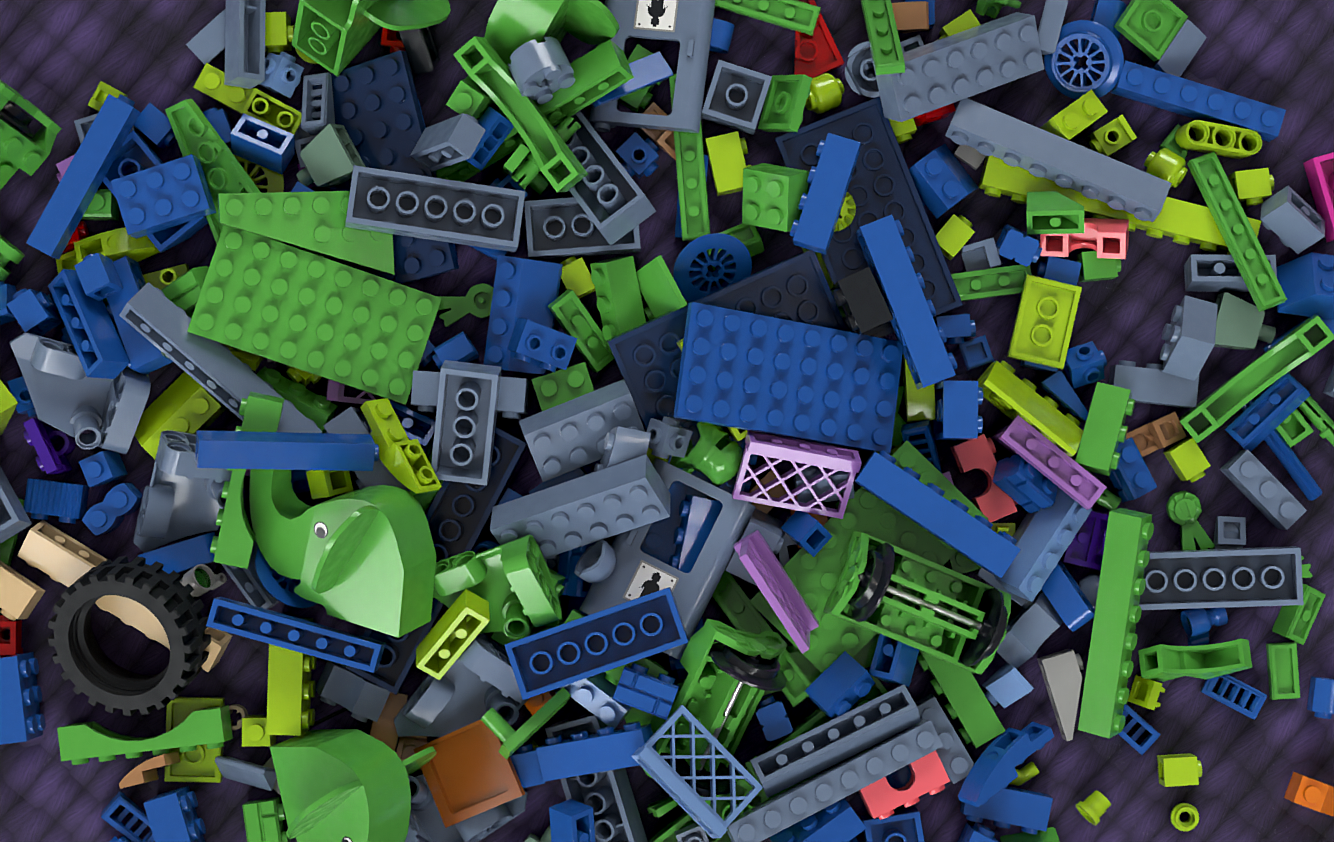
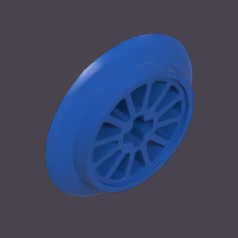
[1044,20,1124,100]
[673,233,752,302]
[255,548,318,608]

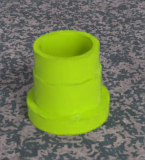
[1075,790,1111,826]

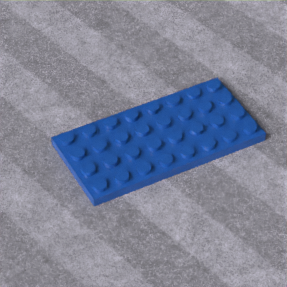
[673,302,903,454]

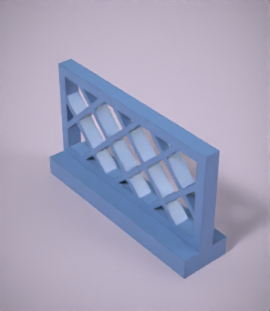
[631,705,763,838]

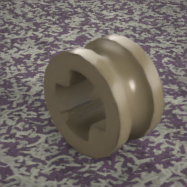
[229,704,248,730]

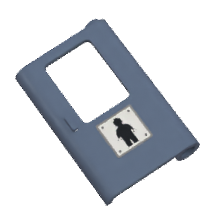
[589,0,715,133]
[579,458,756,660]

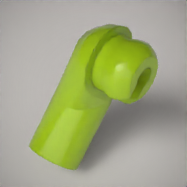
[1009,761,1040,786]

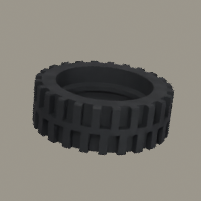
[48,556,211,716]

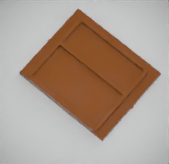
[413,720,525,828]

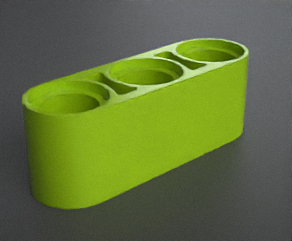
[1175,120,1262,159]

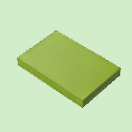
[1007,274,1082,370]
[164,697,225,783]

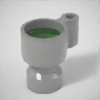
[179,564,227,597]

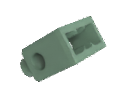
[297,124,366,188]
[1214,292,1276,350]

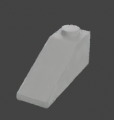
[1037,649,1084,741]

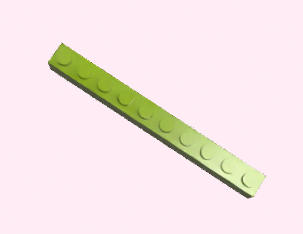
[978,155,1261,255]

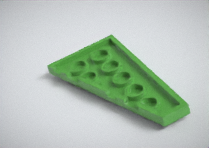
[165,99,285,244]
[218,191,395,275]

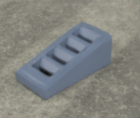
[301,72,335,135]

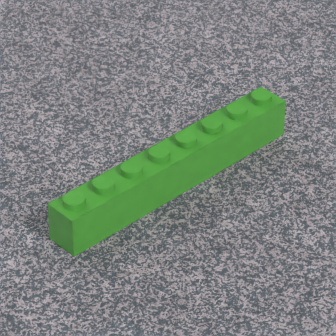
[436,39,634,182]
[1078,508,1154,739]

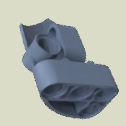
[10,332,151,454]
[133,430,232,553]
[393,633,529,737]
[405,774,528,842]

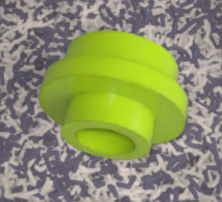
[1170,803,1199,831]

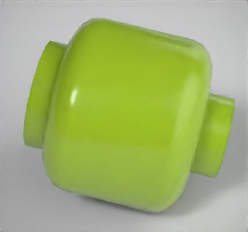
[805,73,844,114]
[1144,148,1188,188]

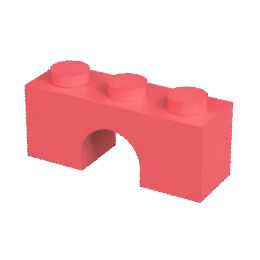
[1040,218,1129,259]
[950,434,1018,522]
[858,750,950,820]

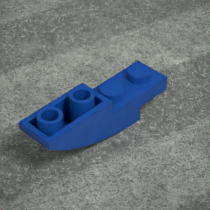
[958,722,1054,807]

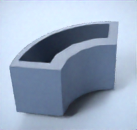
[594,426,651,472]
[996,591,1063,669]
[315,660,390,723]

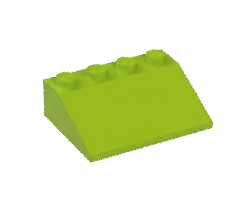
[977,360,1083,457]

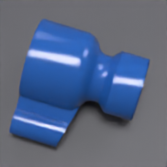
[1181,608,1228,646]

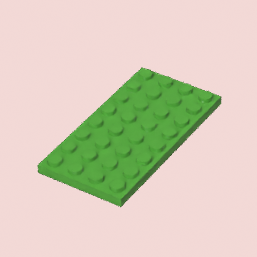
[187,225,442,405]
[749,440,988,673]

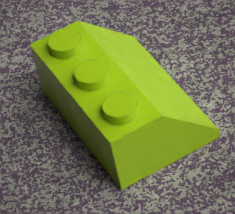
[134,371,227,459]

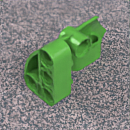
[433,535,562,640]

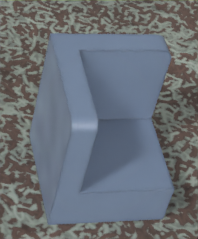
[960,237,1001,272]

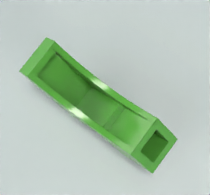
[1138,639,1252,682]

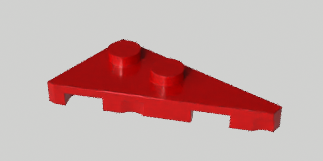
[794,0,844,78]

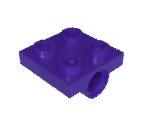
[23,418,76,475]
[1062,511,1109,571]

